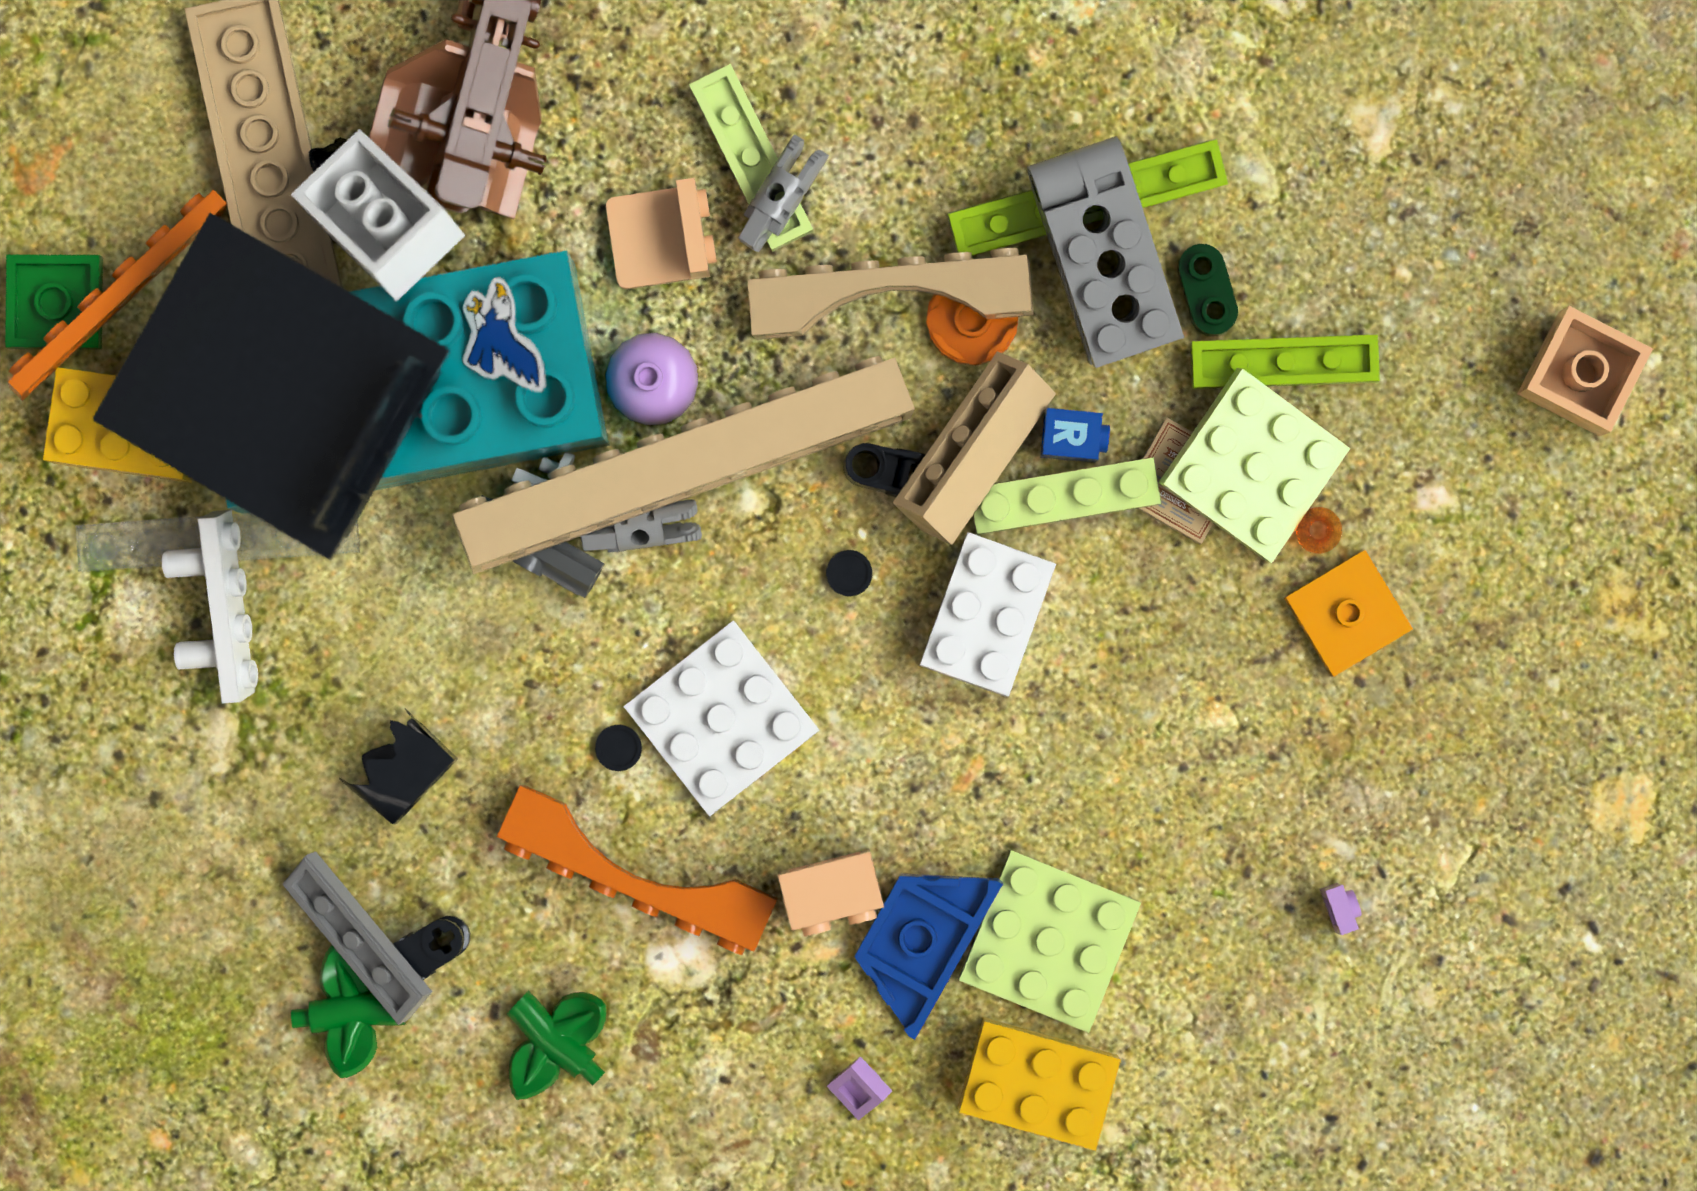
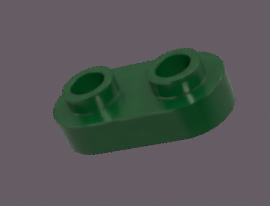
[1177,244,1238,336]

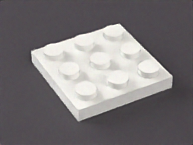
[623,620,820,817]

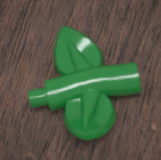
[291,945,406,1078]
[506,990,606,1100]

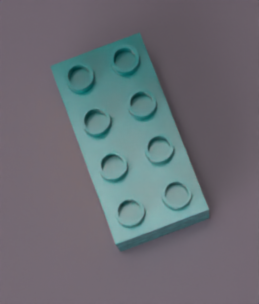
[226,250,609,515]

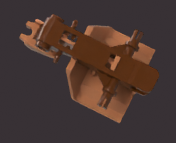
[368,0,547,219]

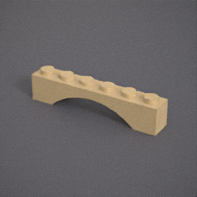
[748,248,1034,340]

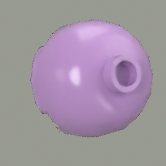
[605,333,698,425]

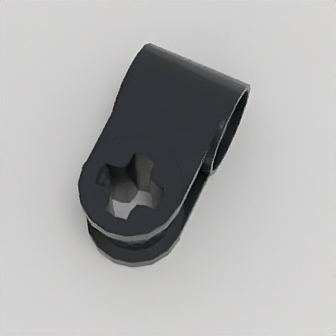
[843,443,926,498]
[393,916,471,980]

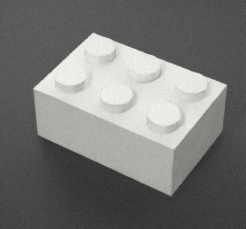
[291,129,465,301]
[919,532,1056,697]

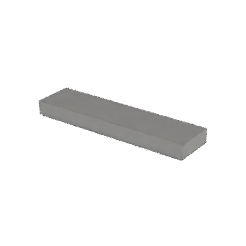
[282,851,432,1025]

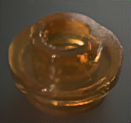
[1295,507,1342,554]

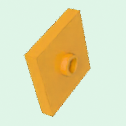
[1284,550,1413,677]

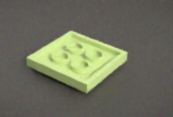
[1158,368,1350,563]
[959,850,1141,1033]

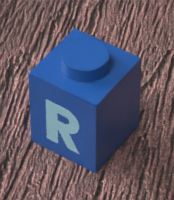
[1040,408,1110,463]

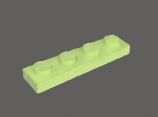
[689,64,814,252]
[974,457,1162,535]

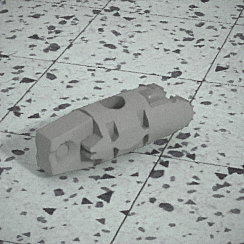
[738,134,829,252]
[580,499,702,552]

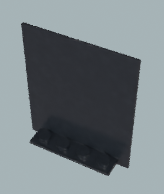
[93,213,450,560]

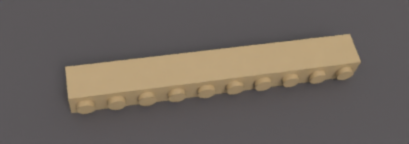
[453,356,915,575]

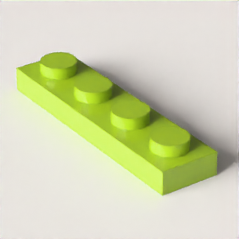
[1190,335,1380,389]

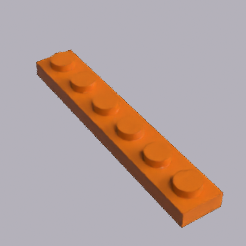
[8,189,227,401]

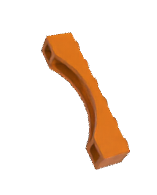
[497,785,778,955]

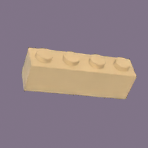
[893,351,1056,545]

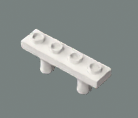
[162,510,258,703]

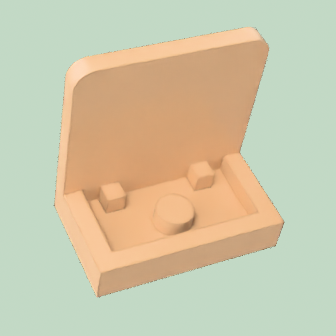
[606,178,717,289]

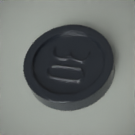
[826,550,872,597]
[595,725,642,771]

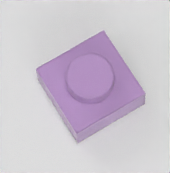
[1320,883,1362,935]
[827,1056,892,1120]

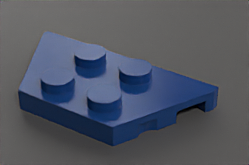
[854,873,1003,1040]

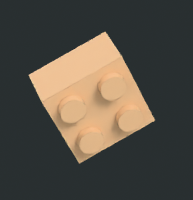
[1517,306,1653,436]
[778,849,884,937]

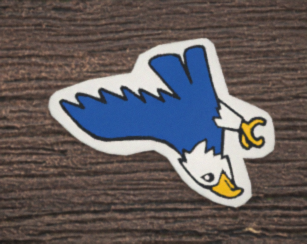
[463,278,546,392]

